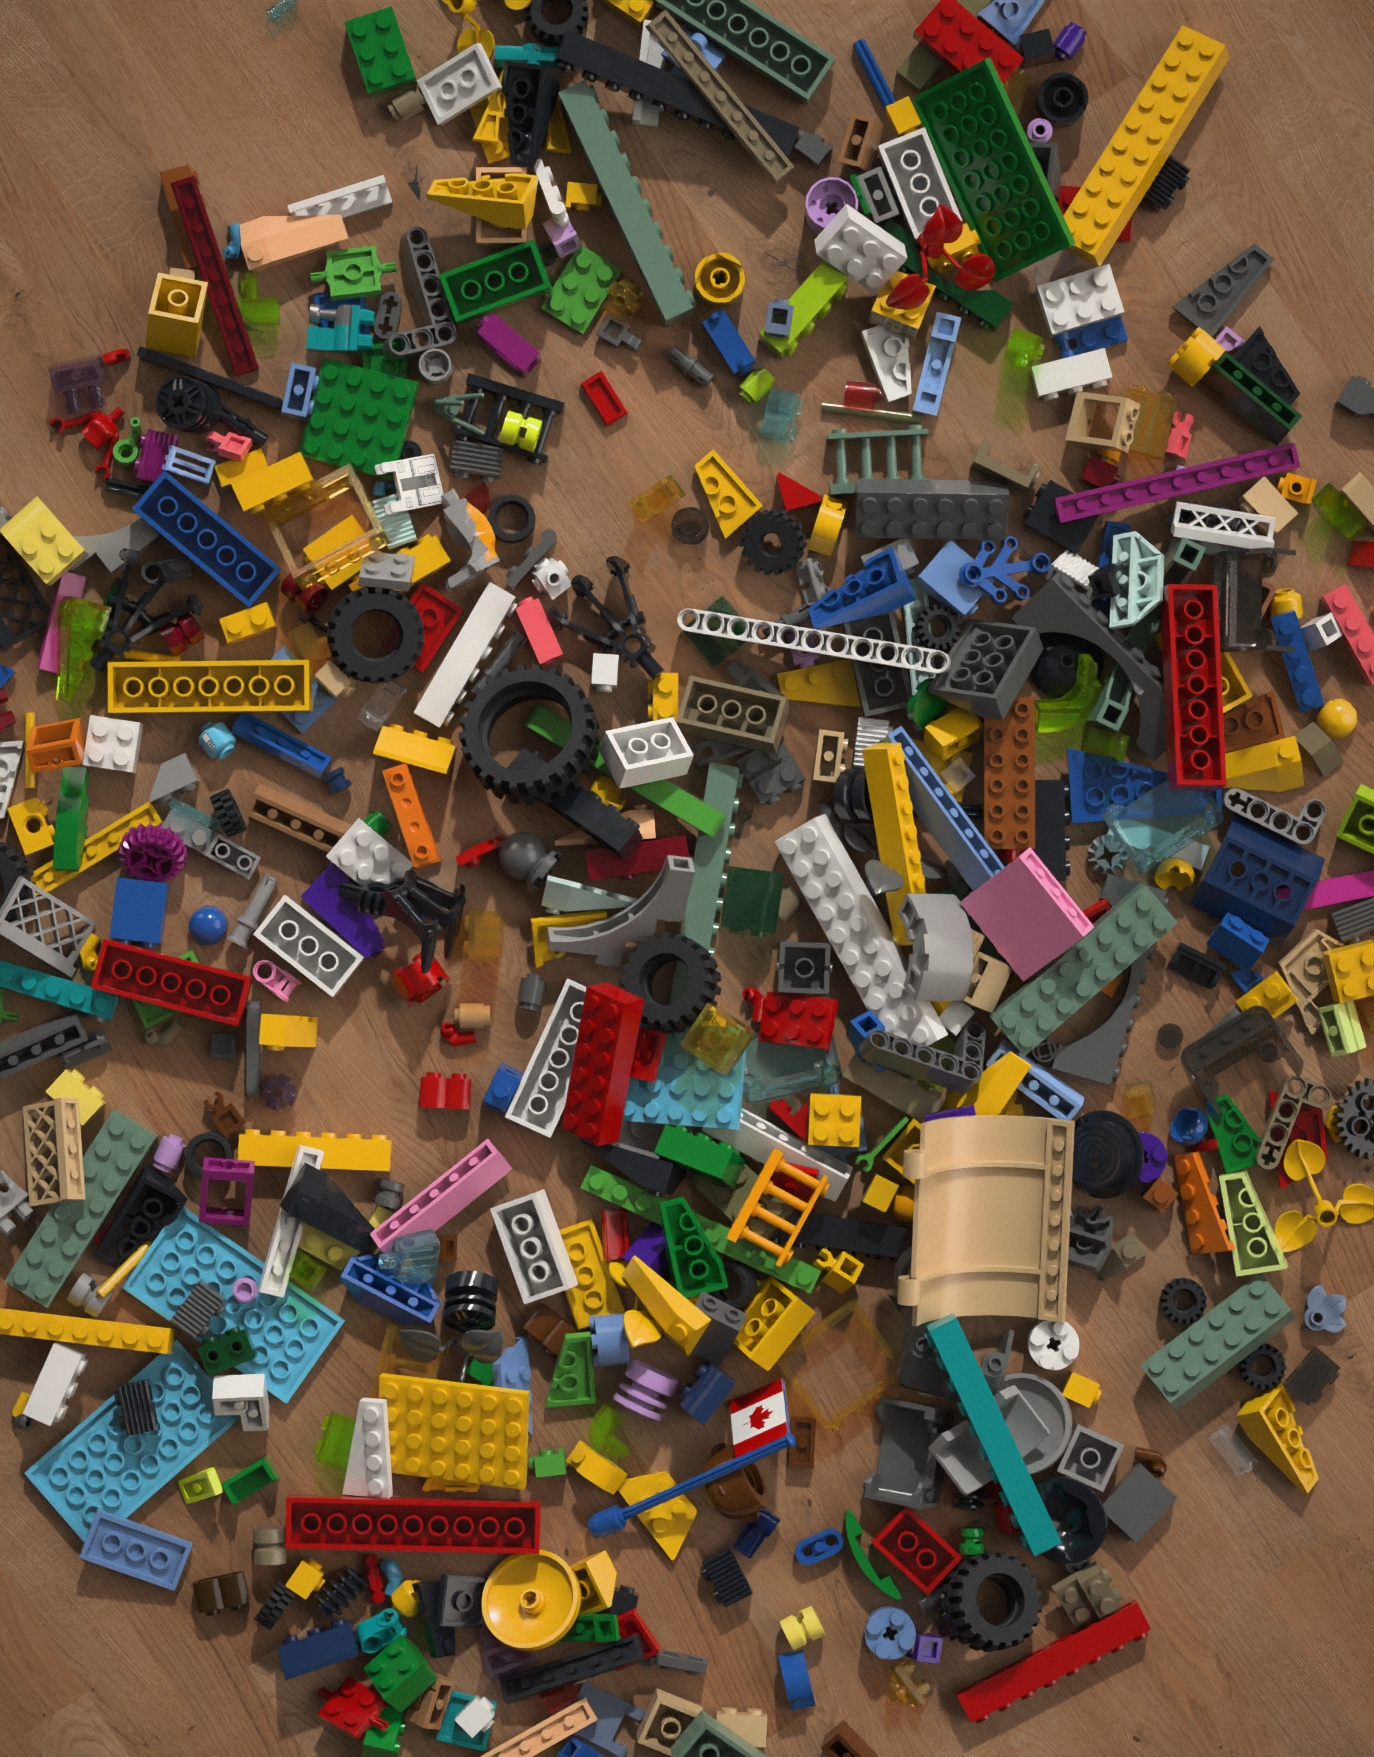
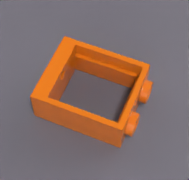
[26,718,86,774]

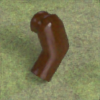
[1134,1447,1167,1478]

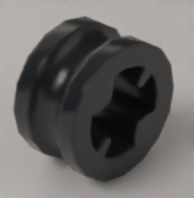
[538,243,557,268]

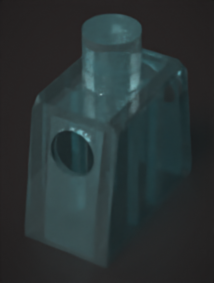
[378,1229,441,1283]

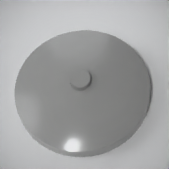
[995,1373,1072,1475]

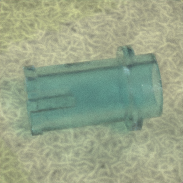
[266,0,299,23]

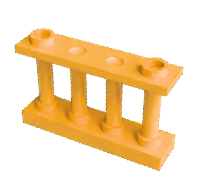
[726,1148,830,1267]

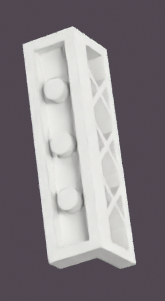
[632,20,666,128]
[287,175,393,219]
[1170,502,1276,552]

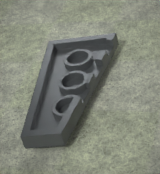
[1172,243,1274,337]

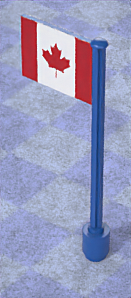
[588,1378,796,1538]

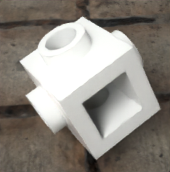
[530,557,571,599]

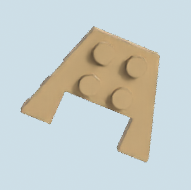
[1278,928,1346,1035]

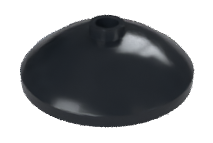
[1030,632,1104,700]

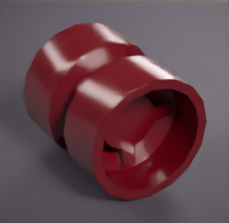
[281,567,329,614]
[158,612,206,657]

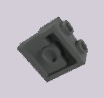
[736,739,805,806]

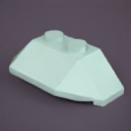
[1109,531,1164,629]

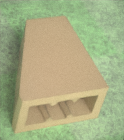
[1335,472,1374,533]

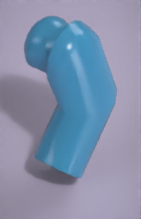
[223,223,243,261]
[380,1559,403,1596]

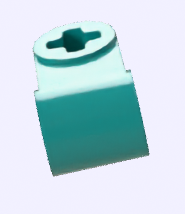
[355,1608,407,1654]

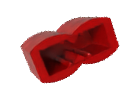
[419,1072,472,1109]

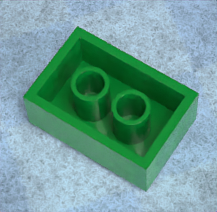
[344,6,417,99]
[654,1124,746,1189]

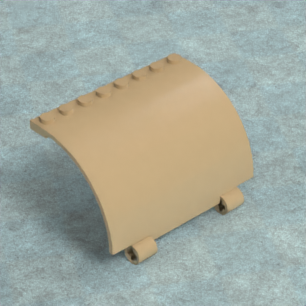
[897,1115,1075,1326]

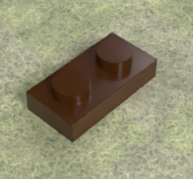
[788,1416,816,1469]

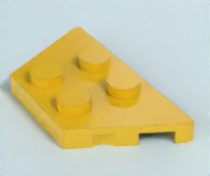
[617,1470,698,1561]

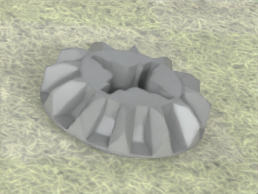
[1087,835,1128,875]

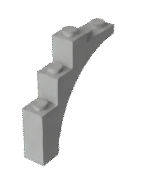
[546,855,695,966]

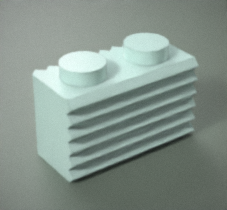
[370,493,417,551]

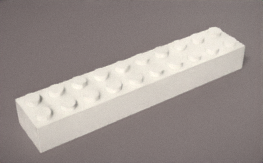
[774,814,948,1046]

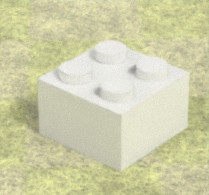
[82,715,144,774]

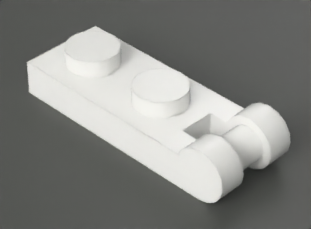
[533,158,569,228]

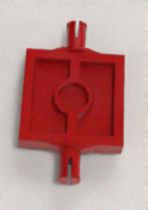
[317,1676,389,1741]

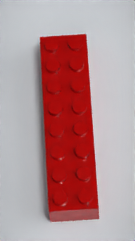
[1160,584,1227,791]

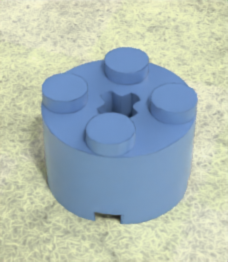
[589,1314,630,1367]
[864,1605,916,1660]

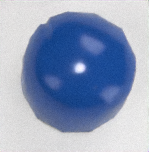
[188,905,228,946]
[1170,1107,1208,1145]

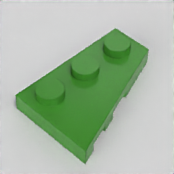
[545,1332,596,1408]

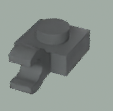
[596,313,642,352]

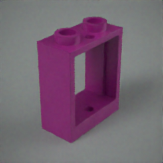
[477,313,541,378]
[199,1157,255,1227]

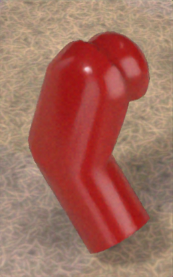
[742,986,766,1022]

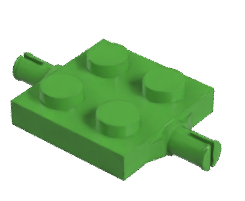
[310,245,397,301]

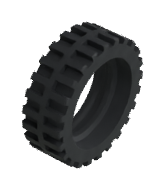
[459,664,601,806]

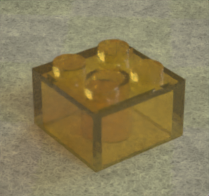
[680,1002,756,1075]

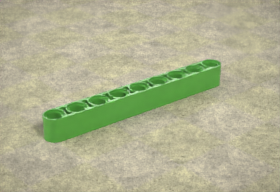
[524,704,727,838]

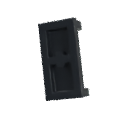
[1166,942,1226,990]

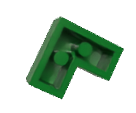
[361,1707,406,1757]

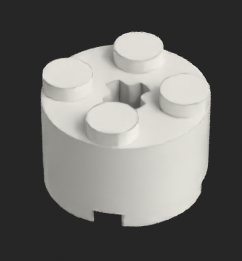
[1026,1320,1079,1370]

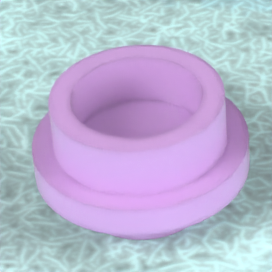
[232,1278,258,1303]

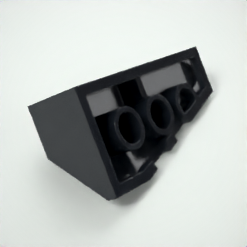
[501,60,562,167]
[580,1138,687,1198]
[279,1162,375,1254]

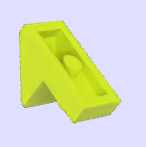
[177,1467,223,1505]

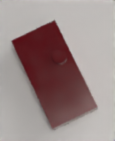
[585,835,689,882]

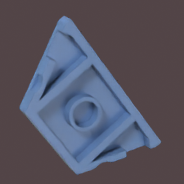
[492,1336,533,1434]

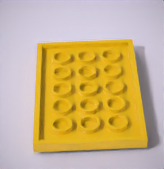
[379,1373,530,1490]

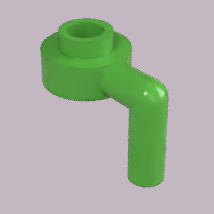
[113,417,142,467]

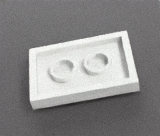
[417,43,502,125]
[326,818,413,887]

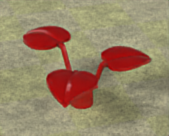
[886,204,996,310]

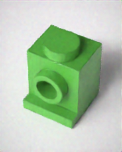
[529,1447,567,1478]

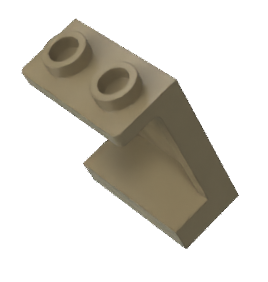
[970,439,1040,493]

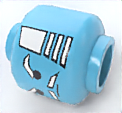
[198,721,236,760]

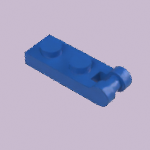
[1054,316,1128,359]

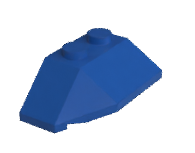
[340,1254,441,1326]

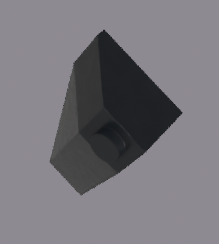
[93,1165,188,1268]

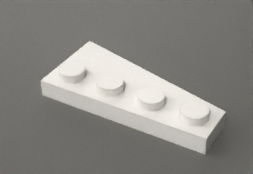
[342,1398,393,1498]

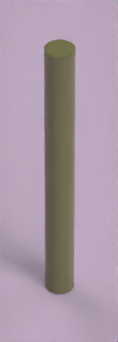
[821,401,922,424]

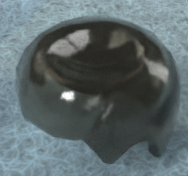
[671,507,710,545]

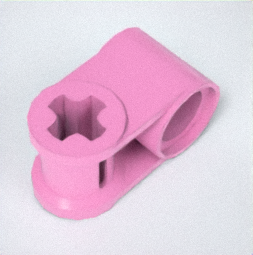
[253,960,302,1003]

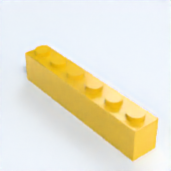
[238,1129,392,1171]

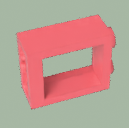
[515,597,564,667]

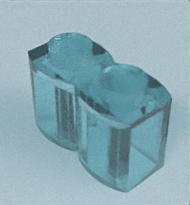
[759,387,804,444]

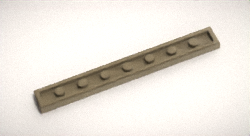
[645,9,794,184]

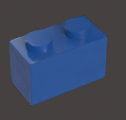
[1206,912,1270,972]

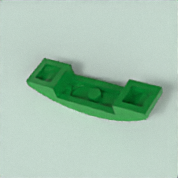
[845,1507,902,1600]
[556,1614,620,1643]

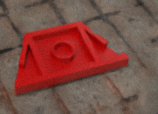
[1268,1091,1328,1188]

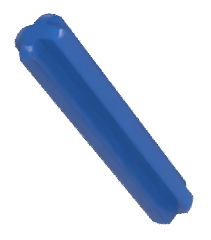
[853,39,896,109]

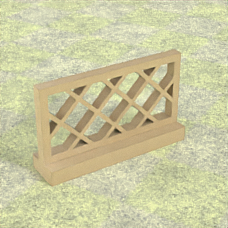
[23,1098,85,1207]

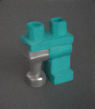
[306,304,375,354]

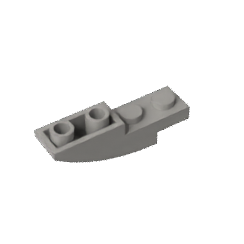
[161,808,261,879]

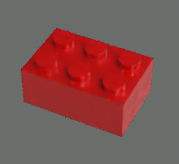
[871,1506,962,1595]

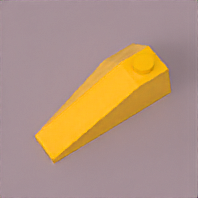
[1236,1382,1319,1494]

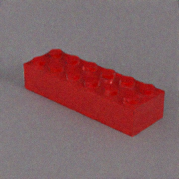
[91,939,254,1026]
[561,982,644,1146]

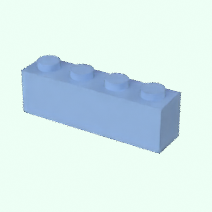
[986,1038,1085,1120]

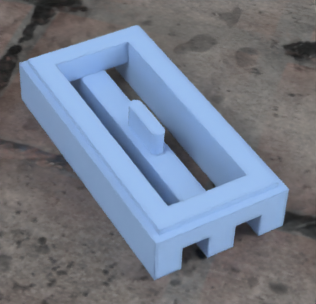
[162,445,216,485]

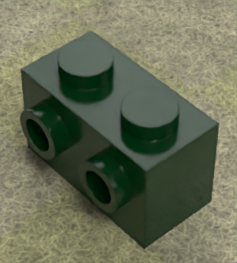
[197,1326,258,1377]

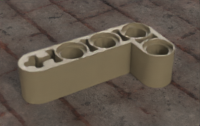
[1254,1075,1331,1170]

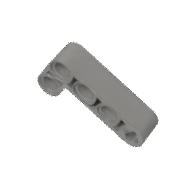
[1222,788,1326,845]

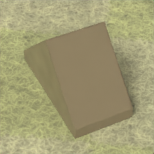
[1294,722,1344,777]

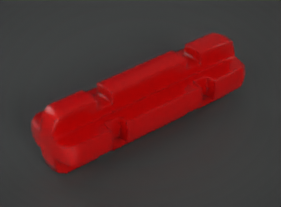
[362,1554,386,1604]

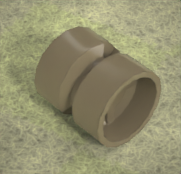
[253,1526,287,1565]

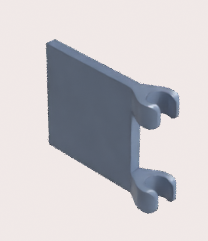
[574,1681,645,1757]

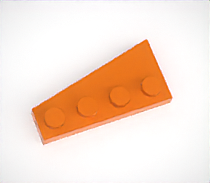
[1174,1151,1235,1255]

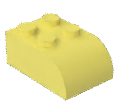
[0,496,88,586]

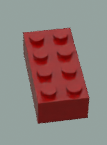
[913,0,1024,86]

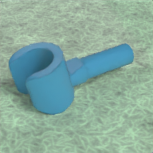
[372,481,396,497]

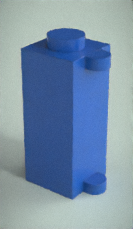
[702,309,755,377]

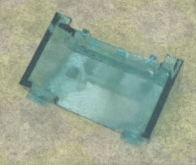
[1101,774,1224,874]
[738,1026,843,1103]

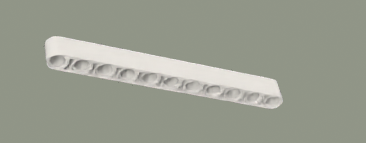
[677,608,951,674]

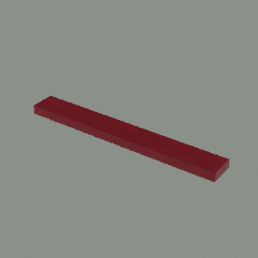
[170,175,259,376]

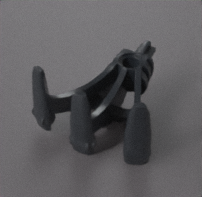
[89,548,204,673]
[547,556,664,680]
[338,870,466,973]

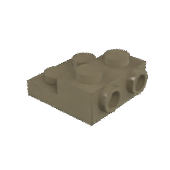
[1052,1561,1123,1628]

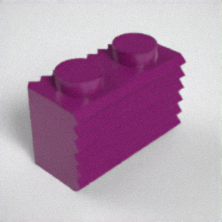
[134,429,180,483]

